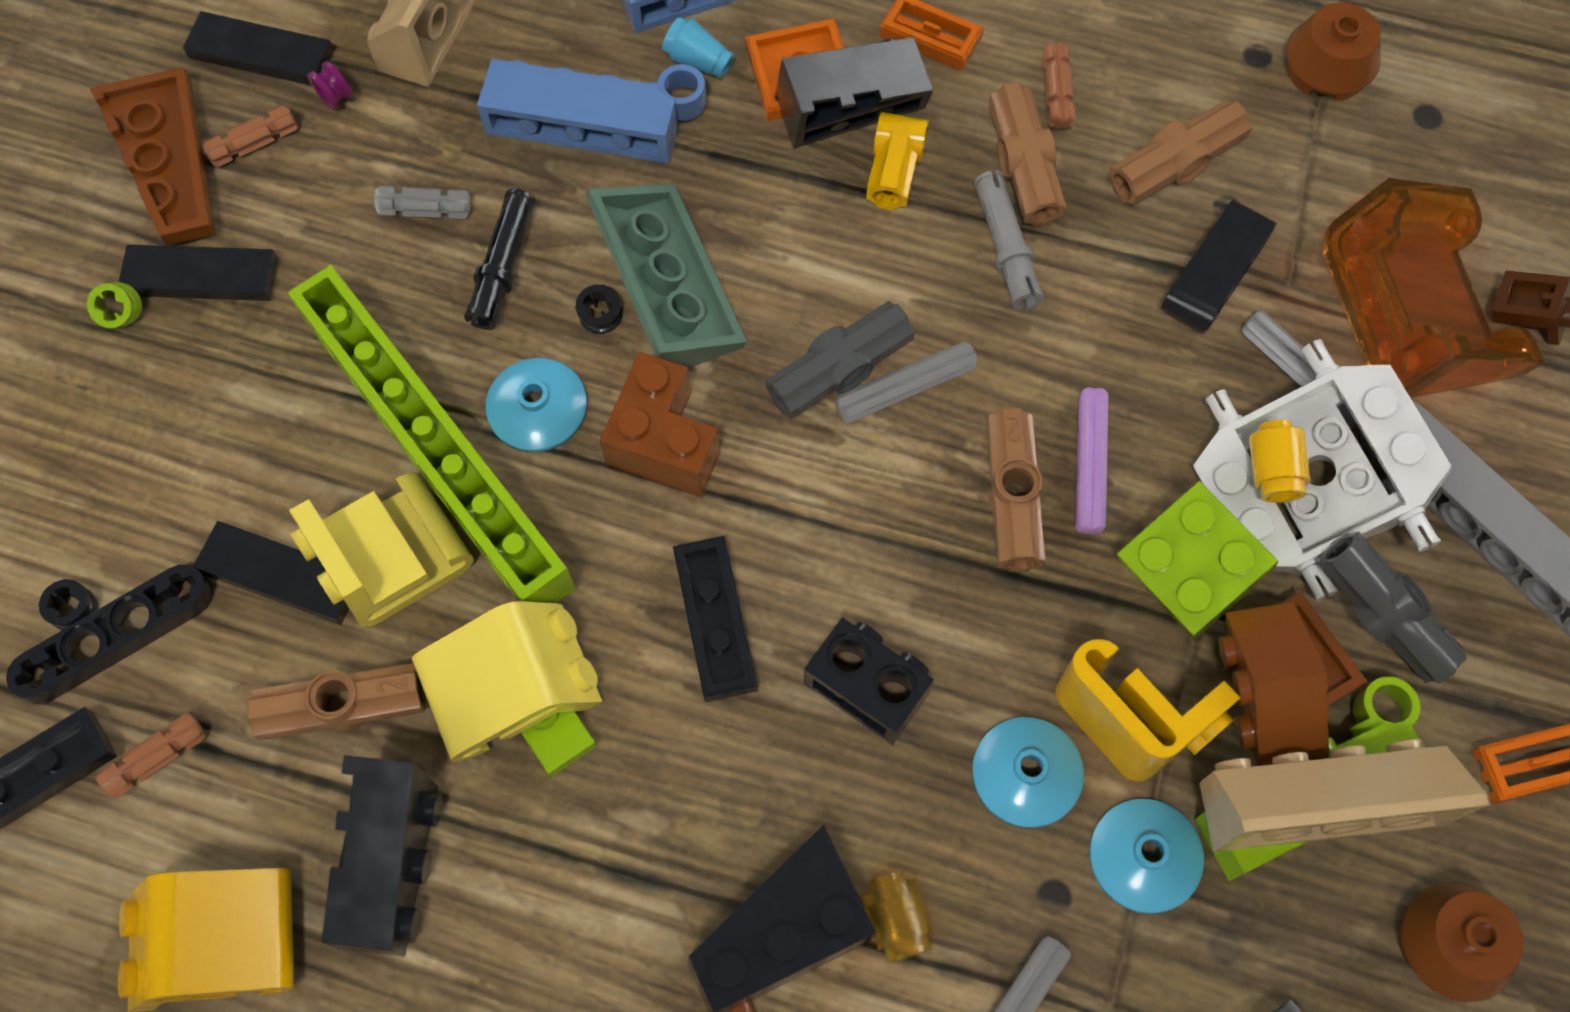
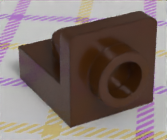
[1492,270,1570,345]

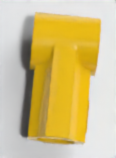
[866,112,929,211]

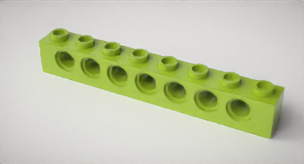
[287,265,576,604]

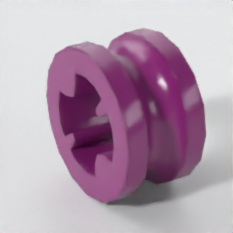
[307,61,354,110]

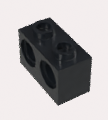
[804,617,934,745]

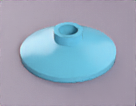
[485,358,587,452]
[972,717,1084,828]
[1089,799,1204,914]

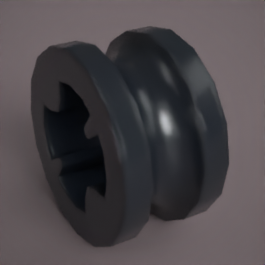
[575,285,623,334]
[39,579,98,631]

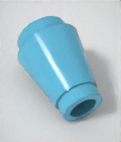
[662,17,735,79]

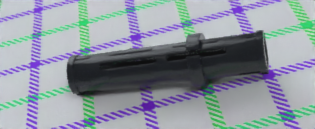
[464,188,536,330]

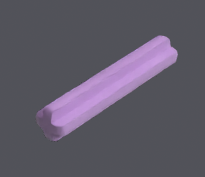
[1075,387,1109,535]

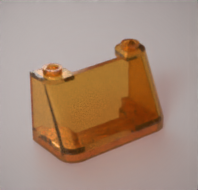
[1323,178,1545,398]

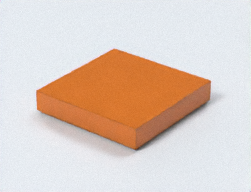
[745,18,844,122]

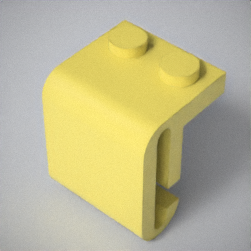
[289,473,474,627]
[412,601,603,762]

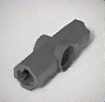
[765,301,915,420]
[1319,531,1466,683]

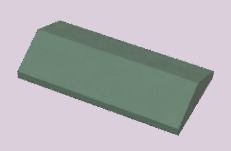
[586,184,747,367]

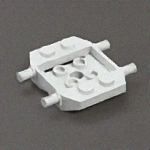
[1193,339,1451,601]

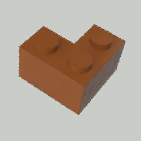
[599,351,720,497]
[1219,602,1329,766]

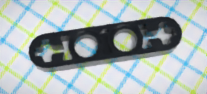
[6,565,213,704]

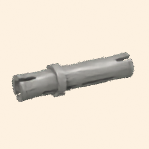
[974,170,1044,311]

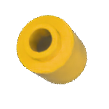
[1249,420,1311,503]

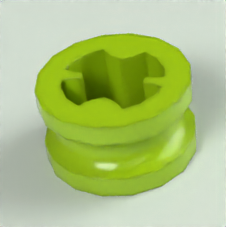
[87,282,142,328]

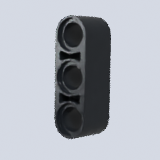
[1161,199,1277,334]

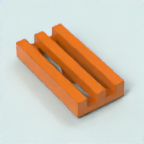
[879,0,984,71]
[1471,724,1570,804]

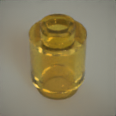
[862,871,934,964]

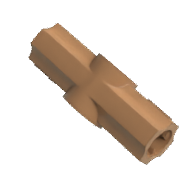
[989,81,1066,228]
[1108,99,1252,206]
[986,408,1045,572]
[247,663,426,741]

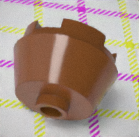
[1286,2,1381,101]
[1399,882,1524,1002]

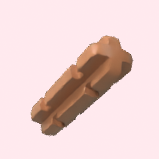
[1042,42,1076,130]
[202,105,298,167]
[95,713,206,798]

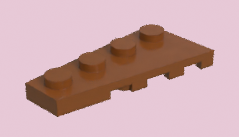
[90,67,216,246]

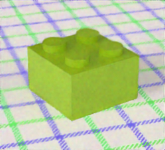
[1117,480,1278,641]

